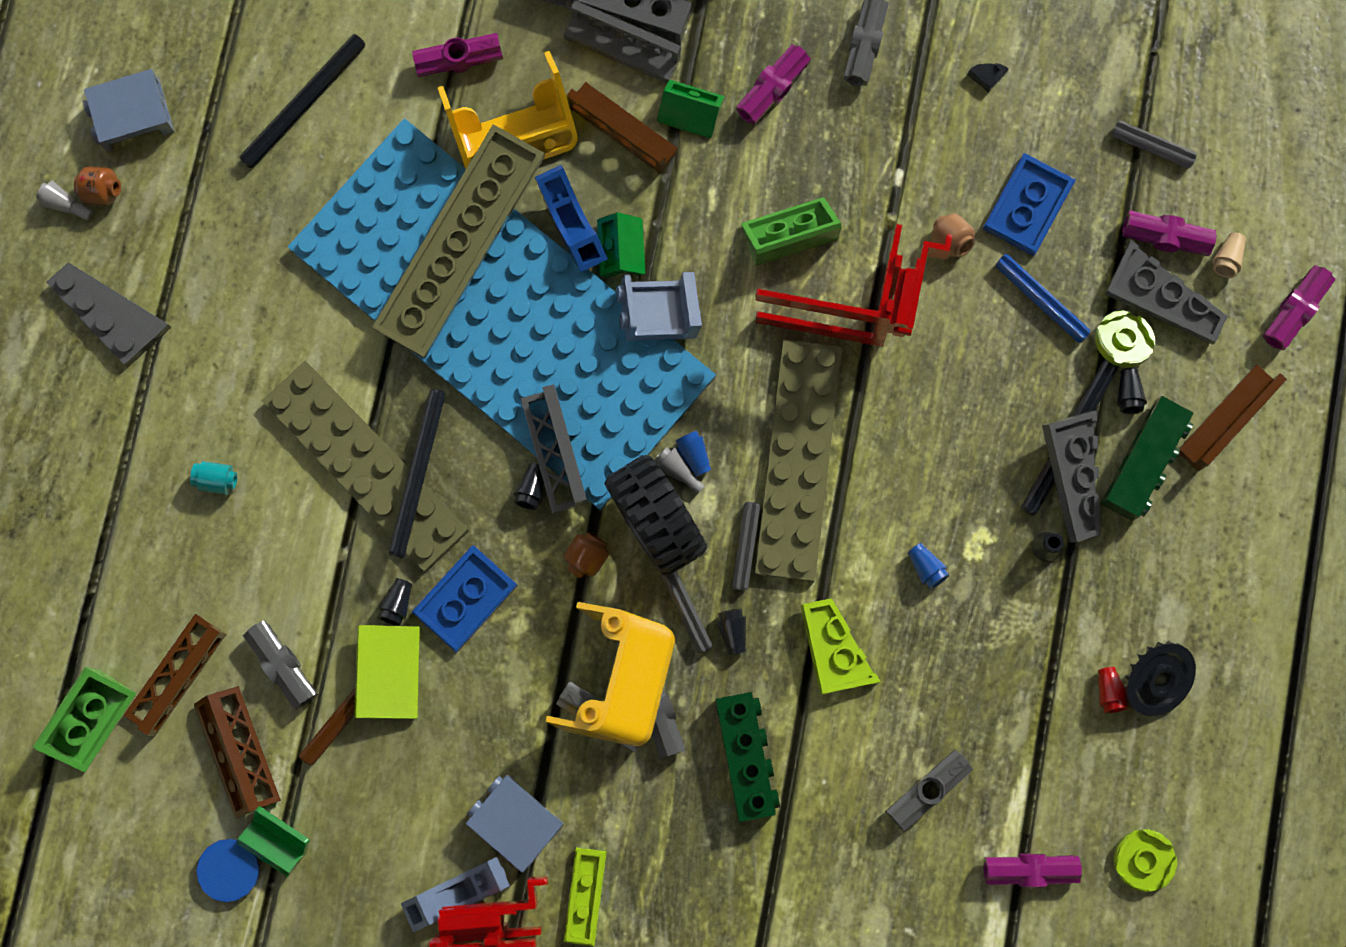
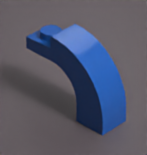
[534,165,608,272]

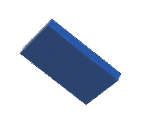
[982,153,1076,256]
[412,545,518,653]

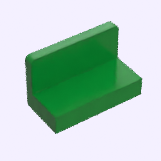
[657,80,725,138]
[597,212,645,278]
[237,806,310,877]

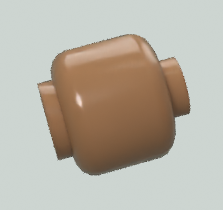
[931,213,975,258]

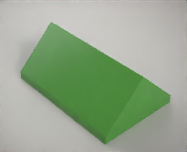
[741,197,842,266]
[33,667,136,772]

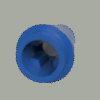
[675,430,711,477]
[907,543,949,589]

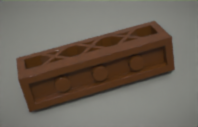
[567,82,678,174]
[1179,365,1287,471]
[123,614,227,736]
[194,686,281,819]

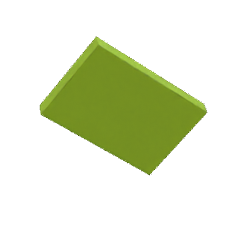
[354,625,420,719]

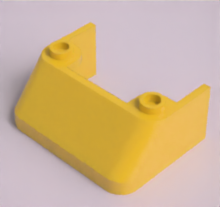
[438,51,578,169]
[545,602,675,746]

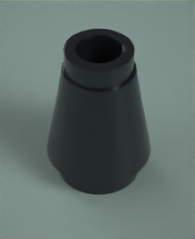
[1116,368,1147,414]
[513,463,544,510]
[1032,532,1063,562]
[377,578,413,626]
[716,609,746,655]

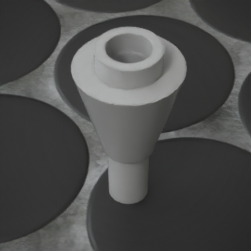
[36,180,93,221]
[654,447,704,495]

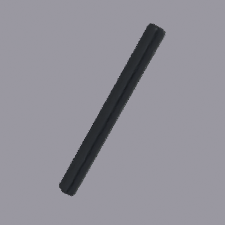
[239,34,365,168]
[1021,359,1119,516]
[389,389,445,559]

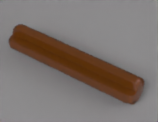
[299,688,355,766]

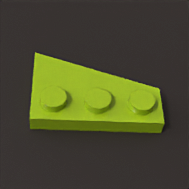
[800,598,881,695]

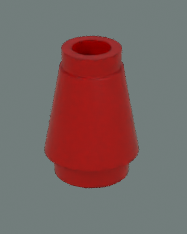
[1098,667,1129,714]

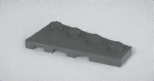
[1105,240,1228,345]
[46,262,171,367]
[1042,410,1101,542]

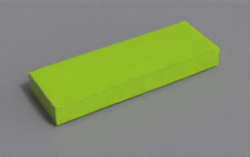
[564,847,607,946]

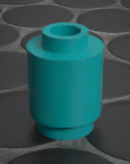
[190,461,238,495]

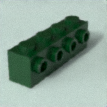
[1100,396,1194,521]
[715,692,780,822]

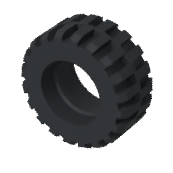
[604,455,707,576]

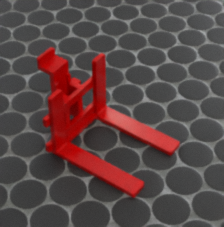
[755,224,952,347]
[429,876,549,947]

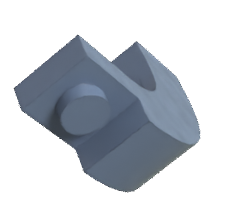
[400,857,510,932]

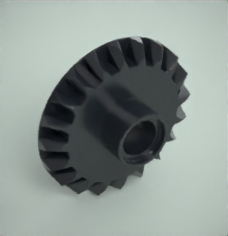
[1123,640,1196,716]

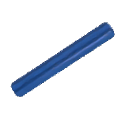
[995,254,1091,343]

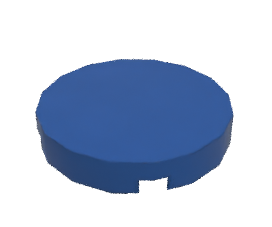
[197,838,261,902]

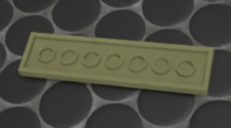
[372,124,545,359]
[755,339,842,582]
[262,360,469,572]

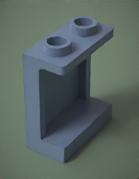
[83,69,175,151]
[616,272,702,341]
[466,775,565,873]

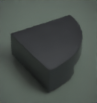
[967,63,1009,93]

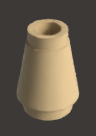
[1212,232,1246,278]

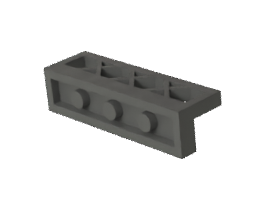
[564,0,681,84]
[521,384,588,514]

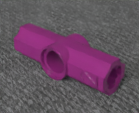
[412,33,503,78]
[736,44,811,125]
[1122,211,1217,257]
[1262,265,1336,351]
[983,854,1082,887]

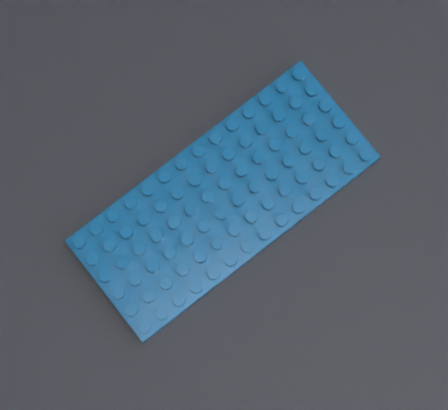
[288,118,716,511]

